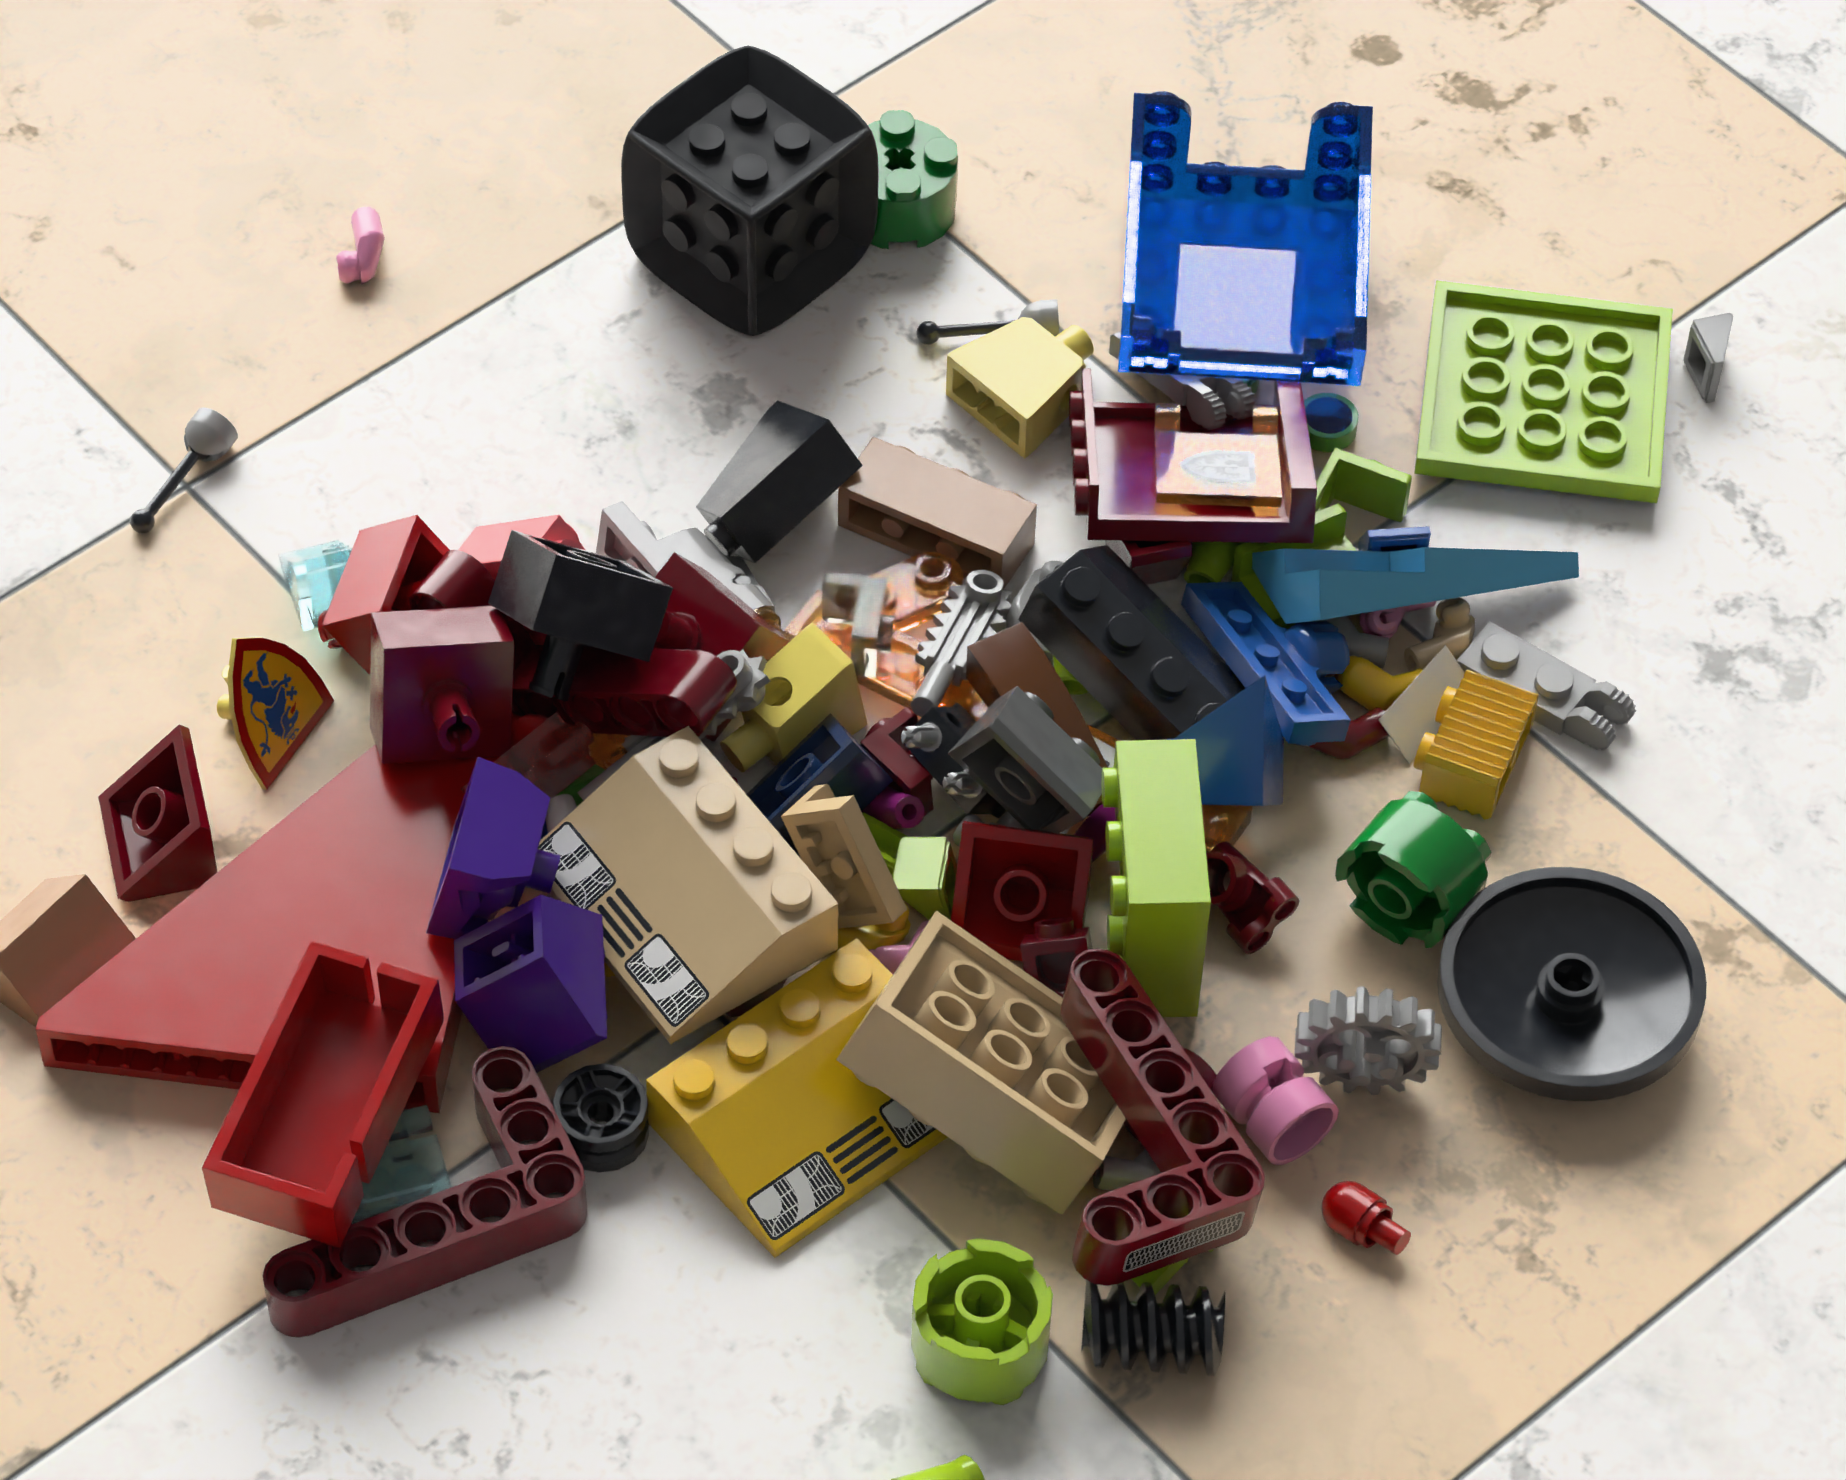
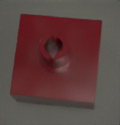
[654,552,790,742]
[370,606,514,764]

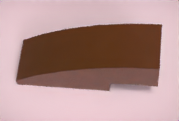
[966,622,1108,817]

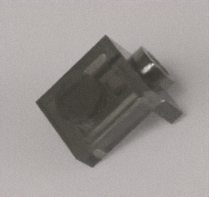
[822,573,896,678]

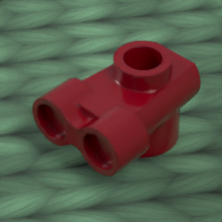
[1206,842,1300,954]

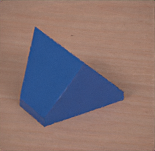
[1167,675,1284,806]

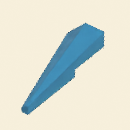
[1252,547,1579,624]

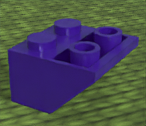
[454,895,607,1073]

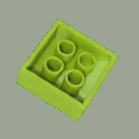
[1101,739,1211,1017]

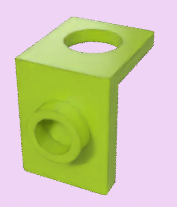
[1316,448,1412,522]

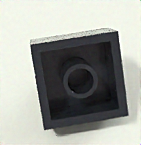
[488,529,673,701]

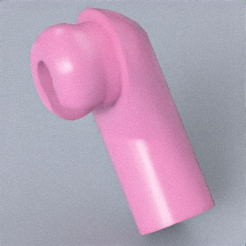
[336,207,385,284]

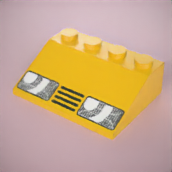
[646,938,948,1258]

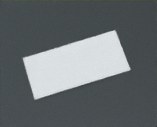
[1378,645,1465,764]

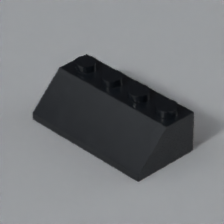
[1018,545,1245,740]

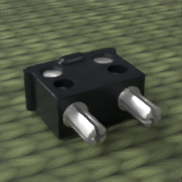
[901,703,1006,819]

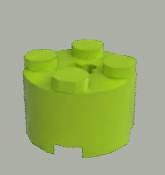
[911,1238,1053,1405]

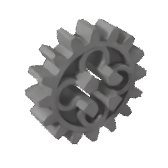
[1294,986,1442,1095]

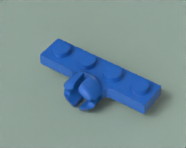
[1181,582,1351,746]

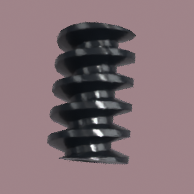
[1081,1280,1225,1376]

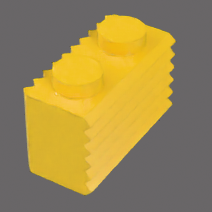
[1413,670,1539,820]

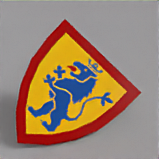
[217,637,334,790]

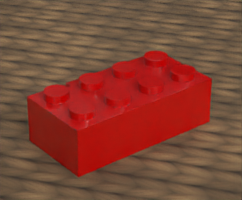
[202,940,444,1248]

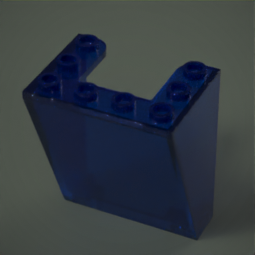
[1118,91,1373,386]

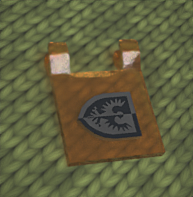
[1154,403,1282,508]

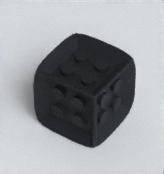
[621,45,879,336]

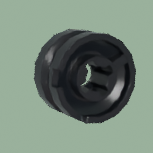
[553,1064,649,1173]

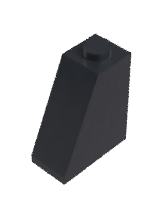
[696,400,863,563]

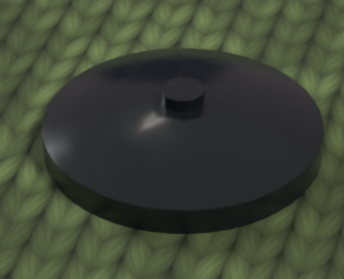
[1437,867,1707,1101]

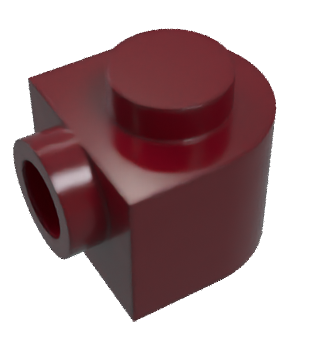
[1020,917,1092,998]

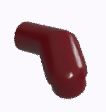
[1308,707,1389,760]

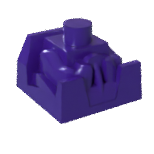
[426,757,560,939]

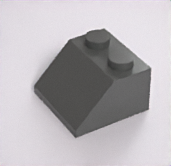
[948,686,1102,834]

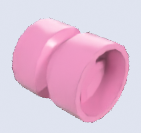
[1212,1036,1339,1165]

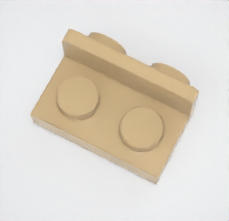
[781,784,907,929]

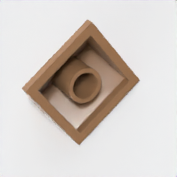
[0,874,136,1027]

